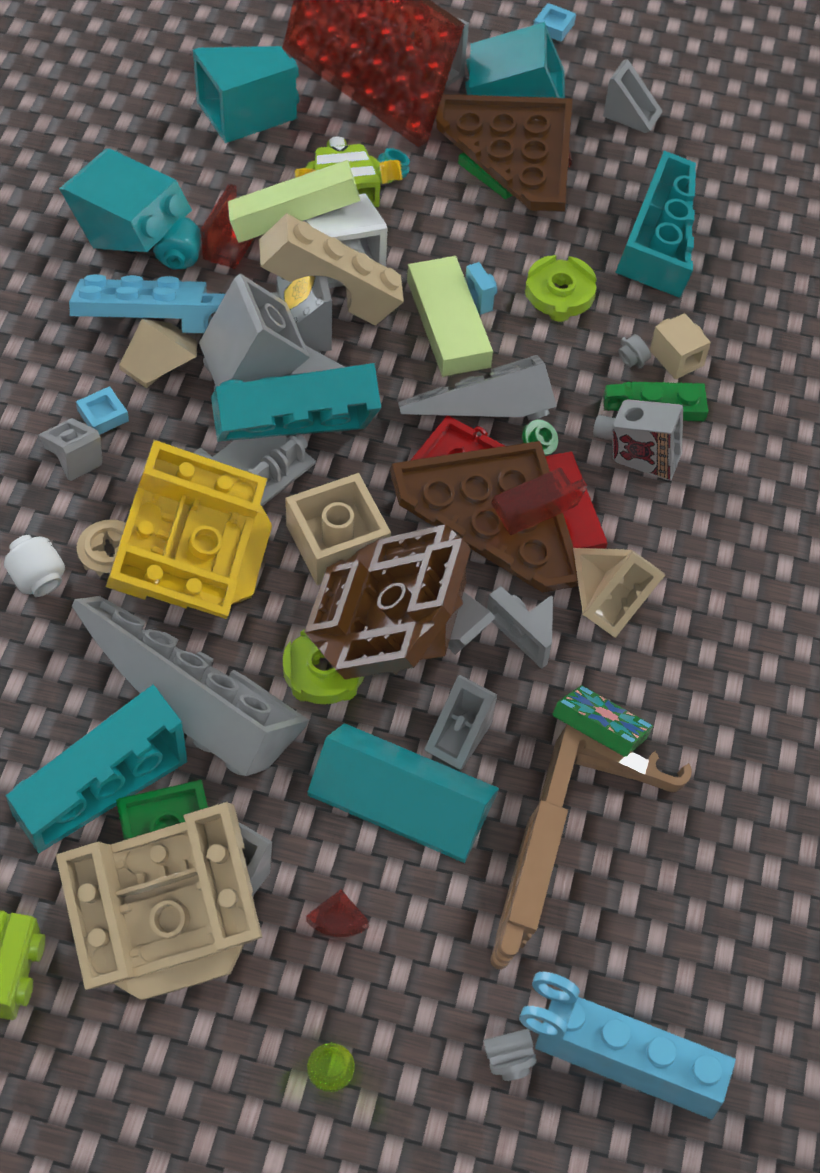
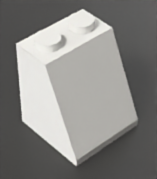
[304,194,388,288]

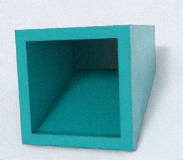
[465,22,565,98]
[193,46,300,143]
[59,148,192,252]

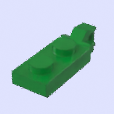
[603,382,708,421]

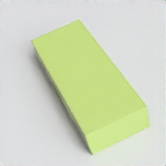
[228,160,360,243]
[407,256,493,377]

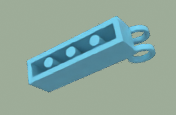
[519,972,736,1120]

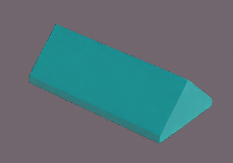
[307,723,499,863]

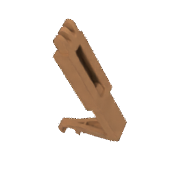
[491,724,692,969]

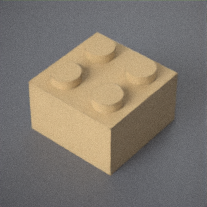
[285,473,391,586]

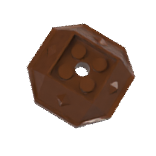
[304,524,471,680]

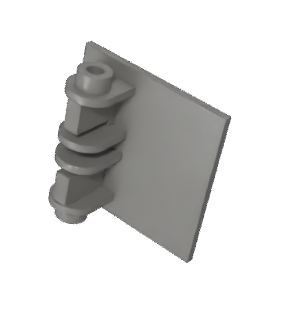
[213,434,316,506]

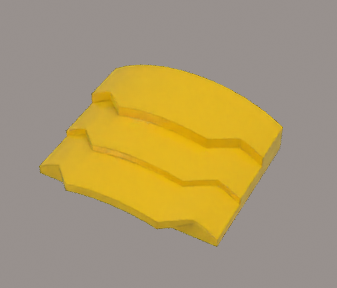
[106,440,272,619]

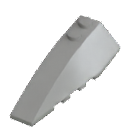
[72,596,309,776]

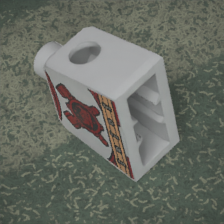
[593,399,683,481]

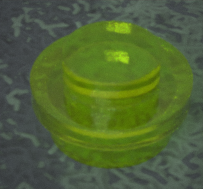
[307,1043,355,1092]

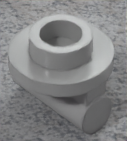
[483,1029,537,1081]

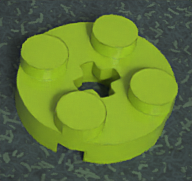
[525,255,597,322]
[283,629,364,704]

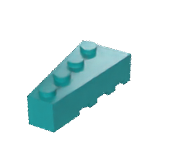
[615,150,696,298]
[211,363,381,442]
[5,684,188,853]

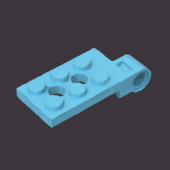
[69,274,225,333]

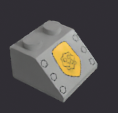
[272,276,332,352]

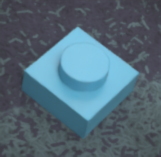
[534,3,576,42]
[465,262,497,315]
[76,386,129,435]

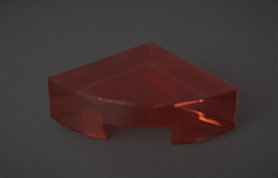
[306,889,369,937]

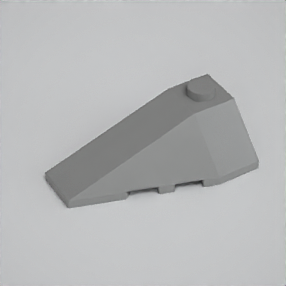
[398,355,557,420]

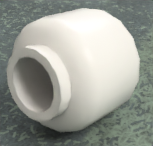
[4,535,65,597]

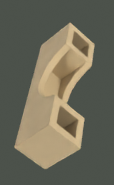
[259,213,404,326]

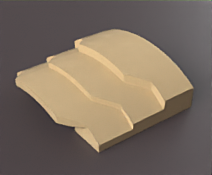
[56,802,263,1000]

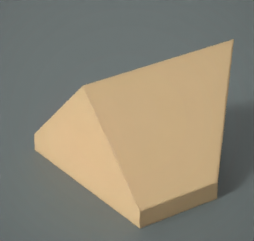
[119,319,197,388]
[573,548,665,638]

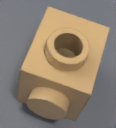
[650,313,711,380]

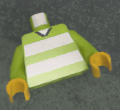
[295,137,403,207]

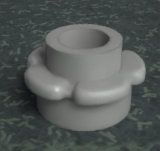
[618,334,651,369]

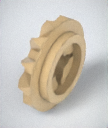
[77,520,126,577]

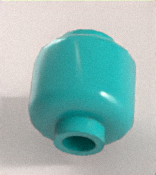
[153,217,203,270]

